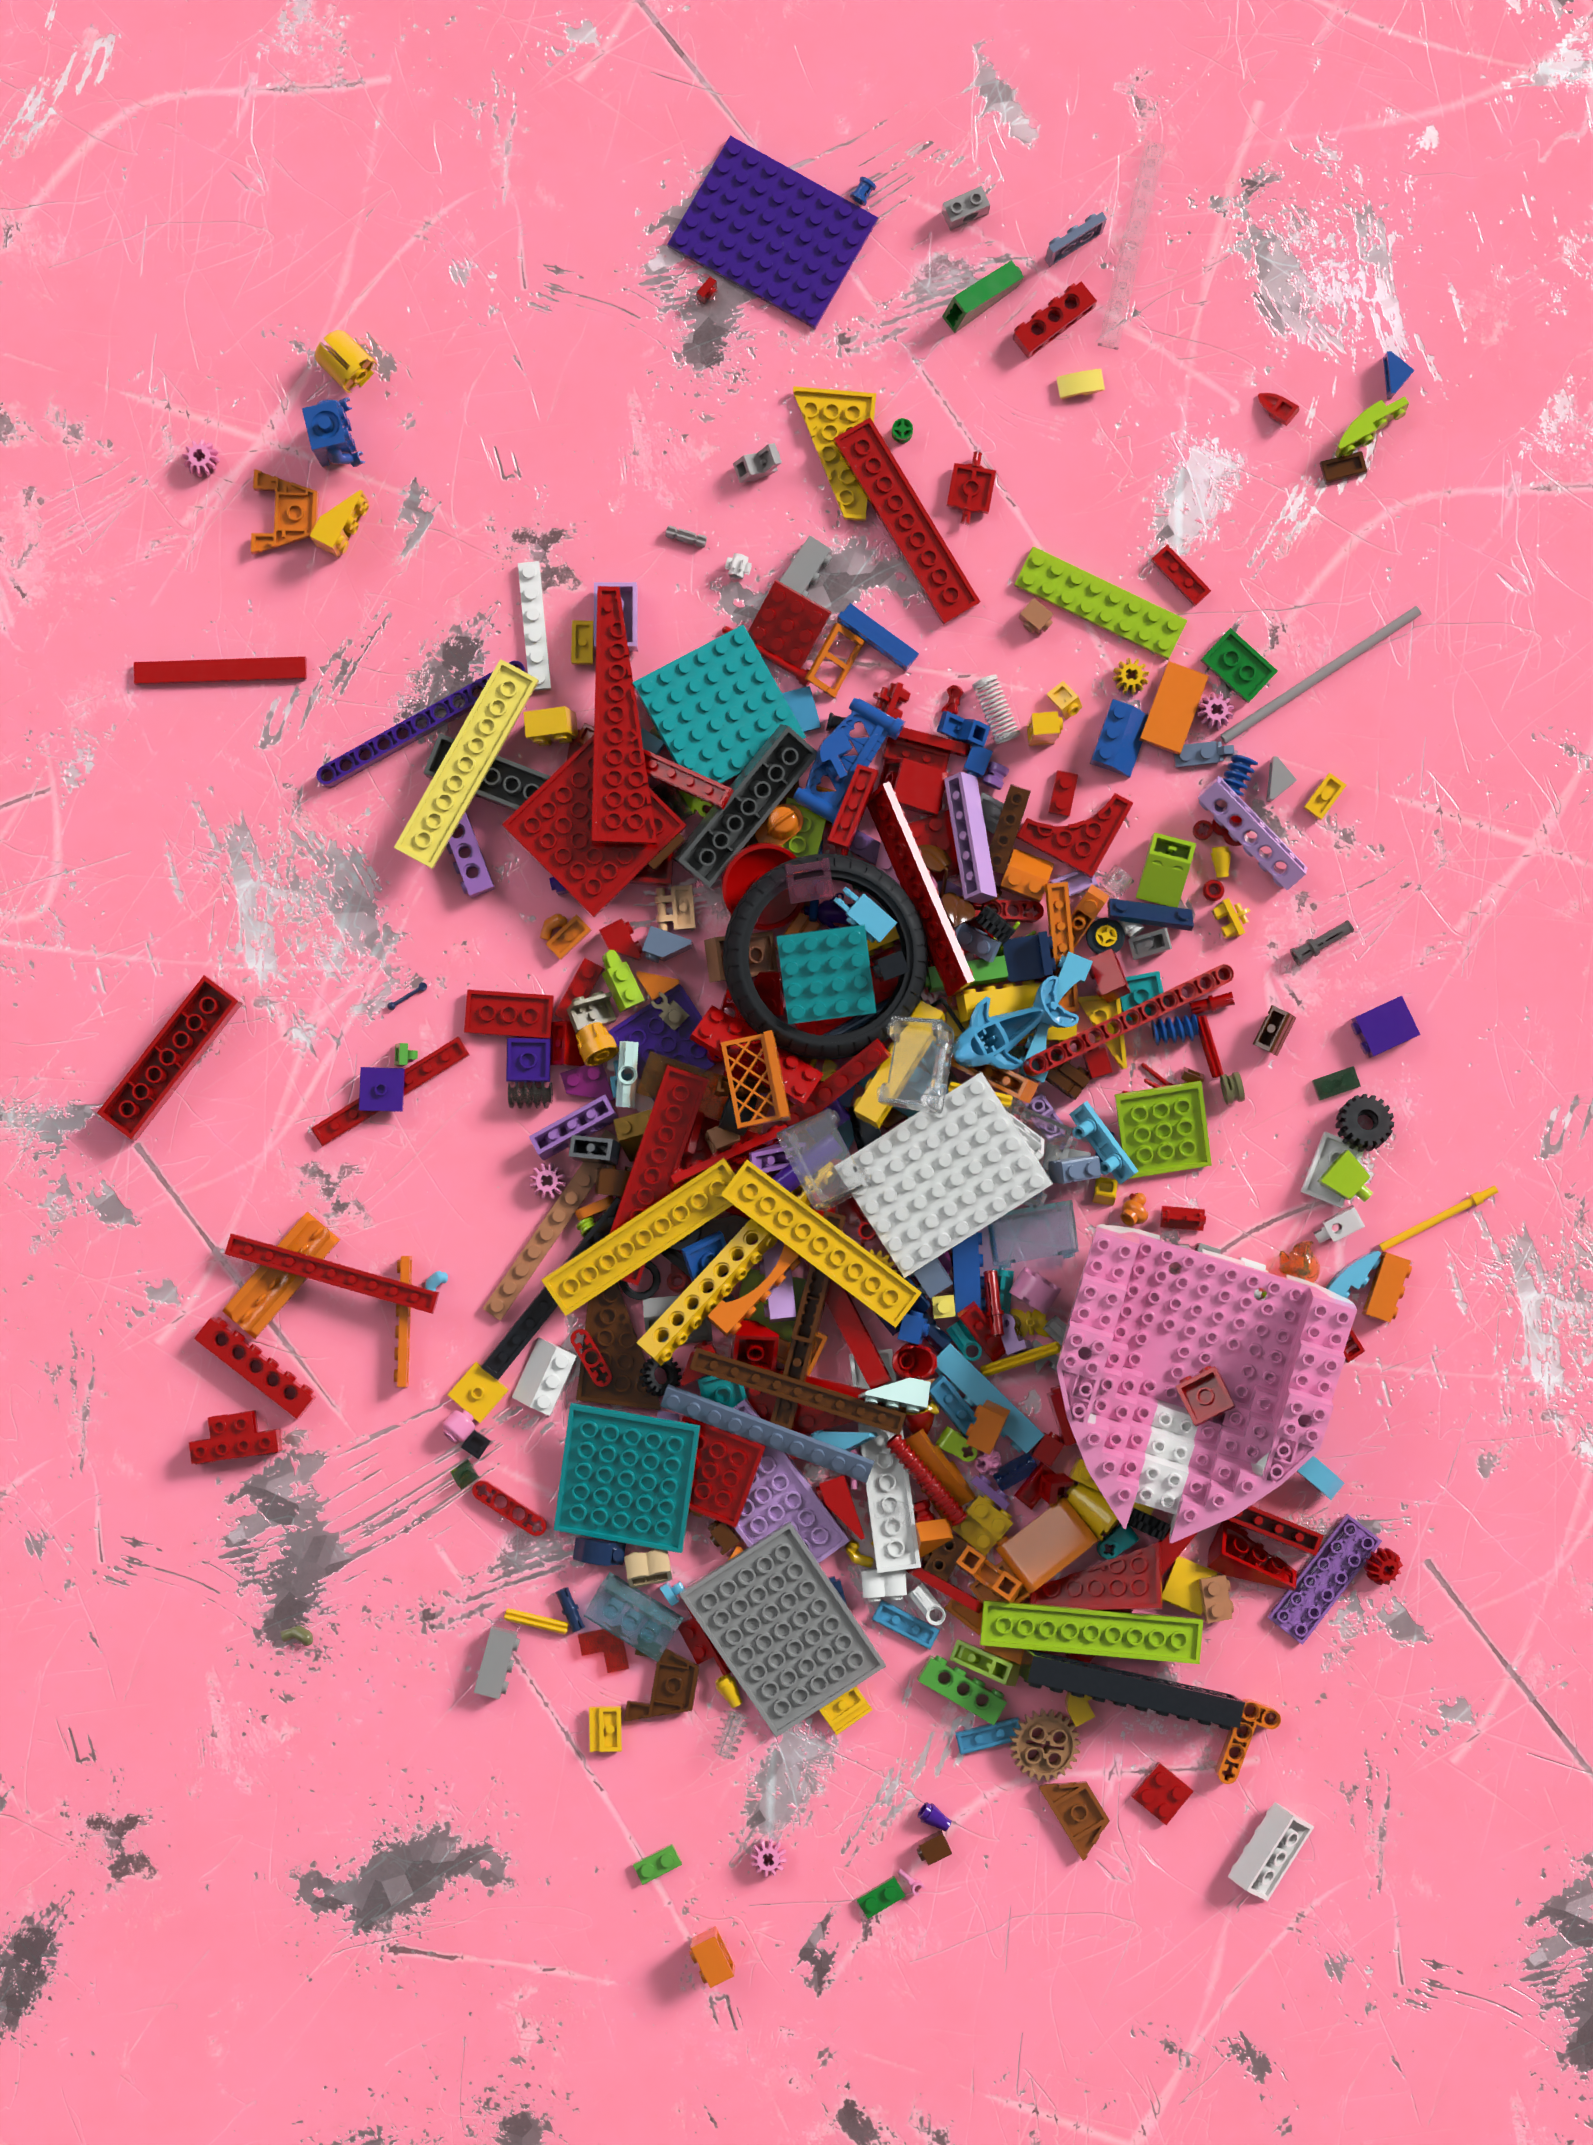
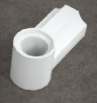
[908,1582,946,1625]

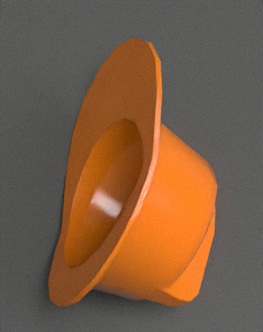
[755,804,803,846]

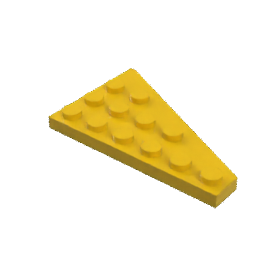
[793,386,876,521]

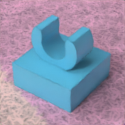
[660,1581,685,1607]

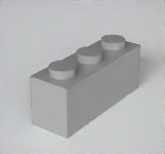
[779,535,832,597]
[474,1626,520,1699]

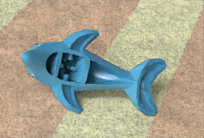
[952,976,1079,1070]

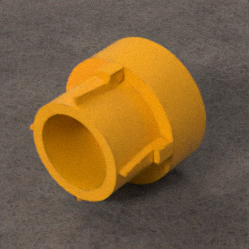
[575,1022,619,1066]

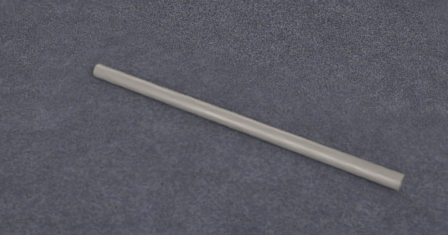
[1220,606,1422,744]

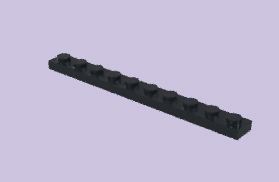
[481,1196,621,1380]

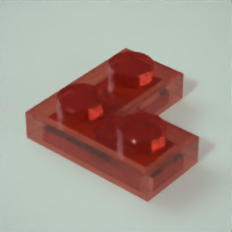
[578,1625,630,1673]

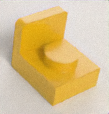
[1047,681,1083,720]

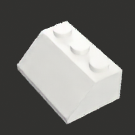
[512,1337,578,1416]

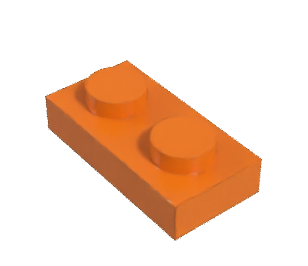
[546,914,592,960]

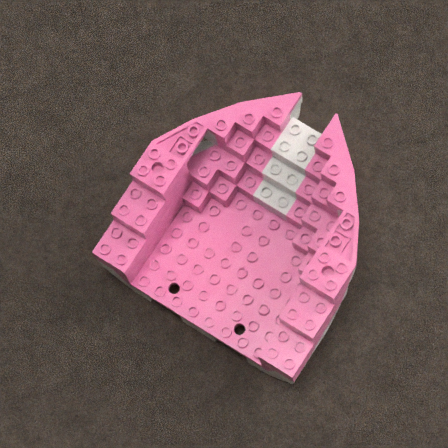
[1056,1224,1357,1543]

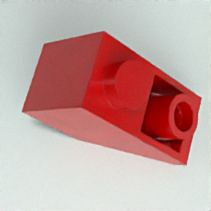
[599,918,643,961]

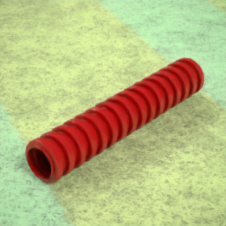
[885,1434,968,1526]

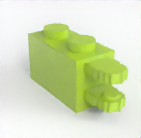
[602,950,645,1013]

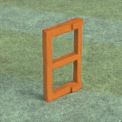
[805,623,865,698]

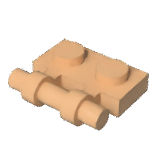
[654,885,696,931]

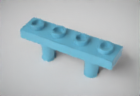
[1069,1101,1139,1185]

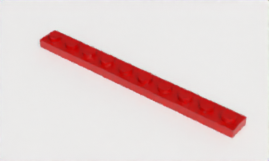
[225,1233,440,1314]

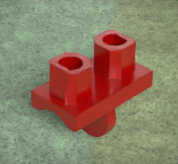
[872,682,911,719]

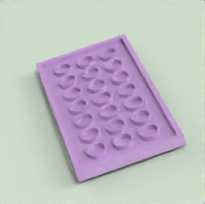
[733,1398,851,1563]

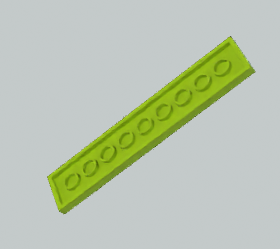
[980,1600,1203,1664]

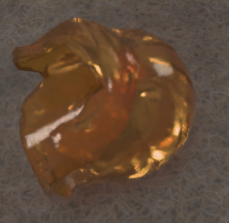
[1278,1241,1320,1283]

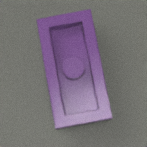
[970,1474,1010,1510]

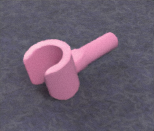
[897,1868,925,1896]

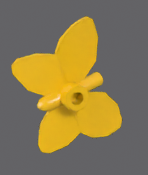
[1010,1309,1051,1338]

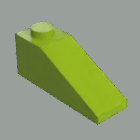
[949,1639,1020,1687]

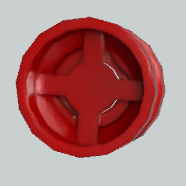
[913,1499,936,1524]

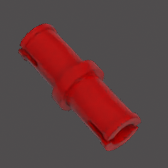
[1189,992,1235,1015]

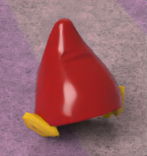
[900,1400,939,1435]

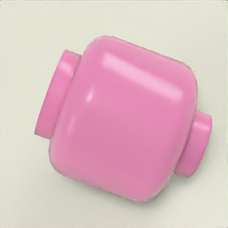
[443,1410,475,1443]

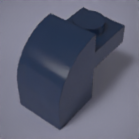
[573,1538,626,1566]

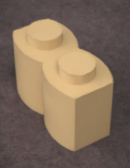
[624,1548,673,1588]

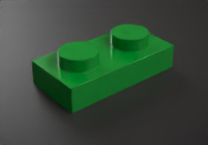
[856,1876,906,1919]

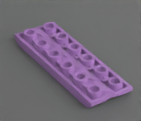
[1267,1514,1382,1645]

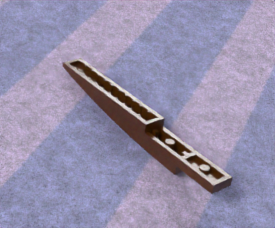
[770,1211,846,1429]

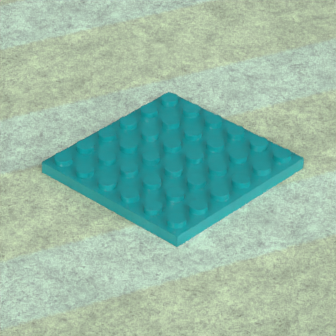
[632,624,806,798]
[554,1403,701,1553]

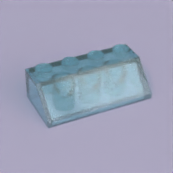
[584,1572,684,1662]

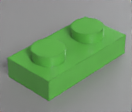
[633,1843,682,1885]

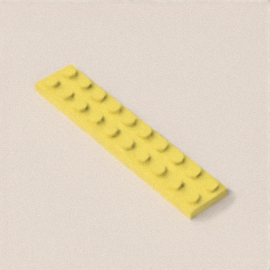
[394,659,539,869]

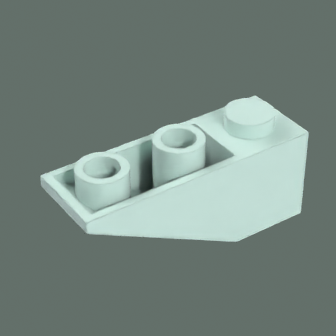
[858,1378,931,1413]

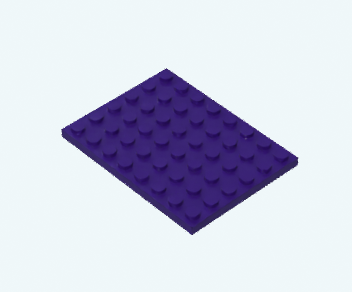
[667,135,878,329]

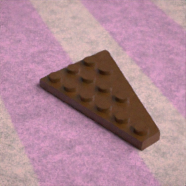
[576,1282,661,1410]

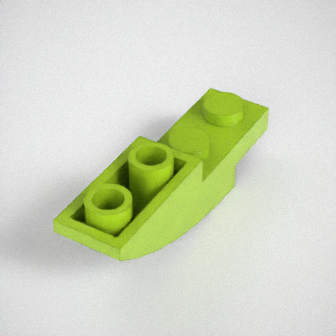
[1335,396,1409,458]

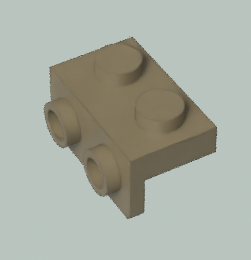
[567,991,617,1033]

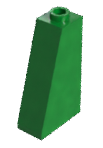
[942,260,1024,333]

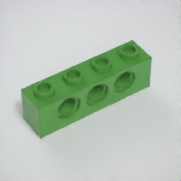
[917,1655,1007,1725]

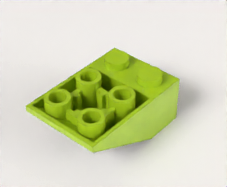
[1136,832,1196,908]

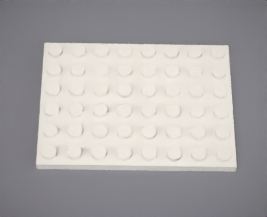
[834,1072,1053,1278]

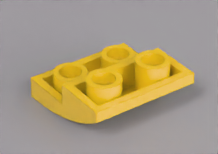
[1162,1556,1218,1616]

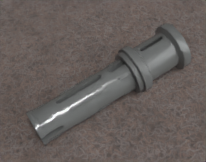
[1290,920,1354,966]

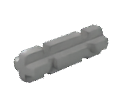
[665,525,707,548]

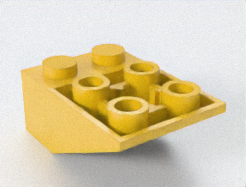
[310,490,369,558]

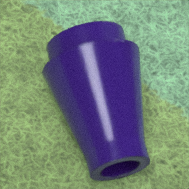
[918,1802,952,1832]

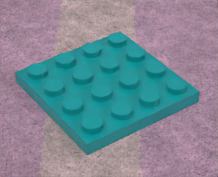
[776,924,876,1024]

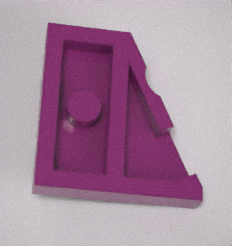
[560,1064,614,1101]

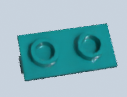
[992,1269,1014,1314]

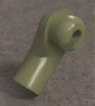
[280,1625,313,1646]

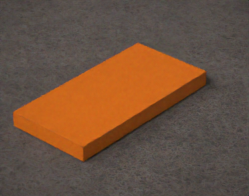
[1139,661,1209,755]

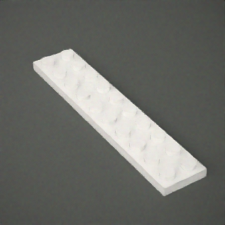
[849,1349,921,1573]

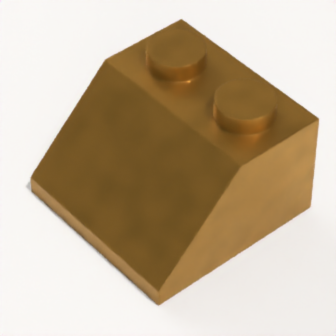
[613,1109,652,1162]

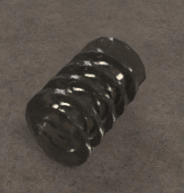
[508,1081,553,1109]

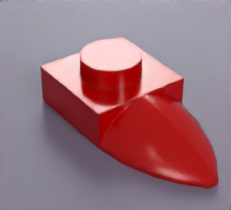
[1258,393,1300,426]

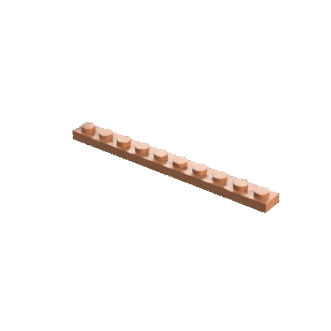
[482,1130,619,1321]

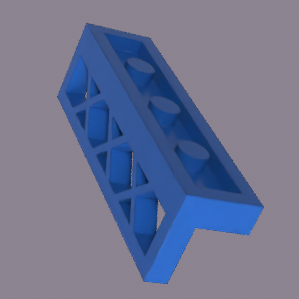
[837,603,919,672]

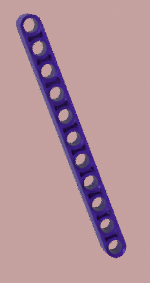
[316,660,526,788]

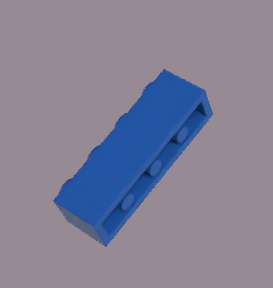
[951,1232,986,1317]

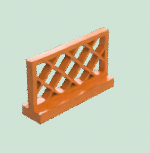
[721,1030,791,1129]

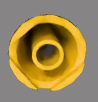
[1066,1483,1119,1541]

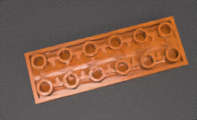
[222,1212,341,1339]

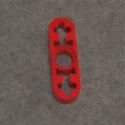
[570,1329,613,1387]

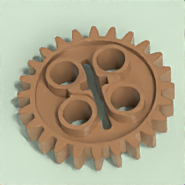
[1009,1708,1081,1781]

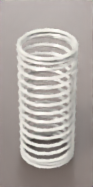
[972,674,1021,744]

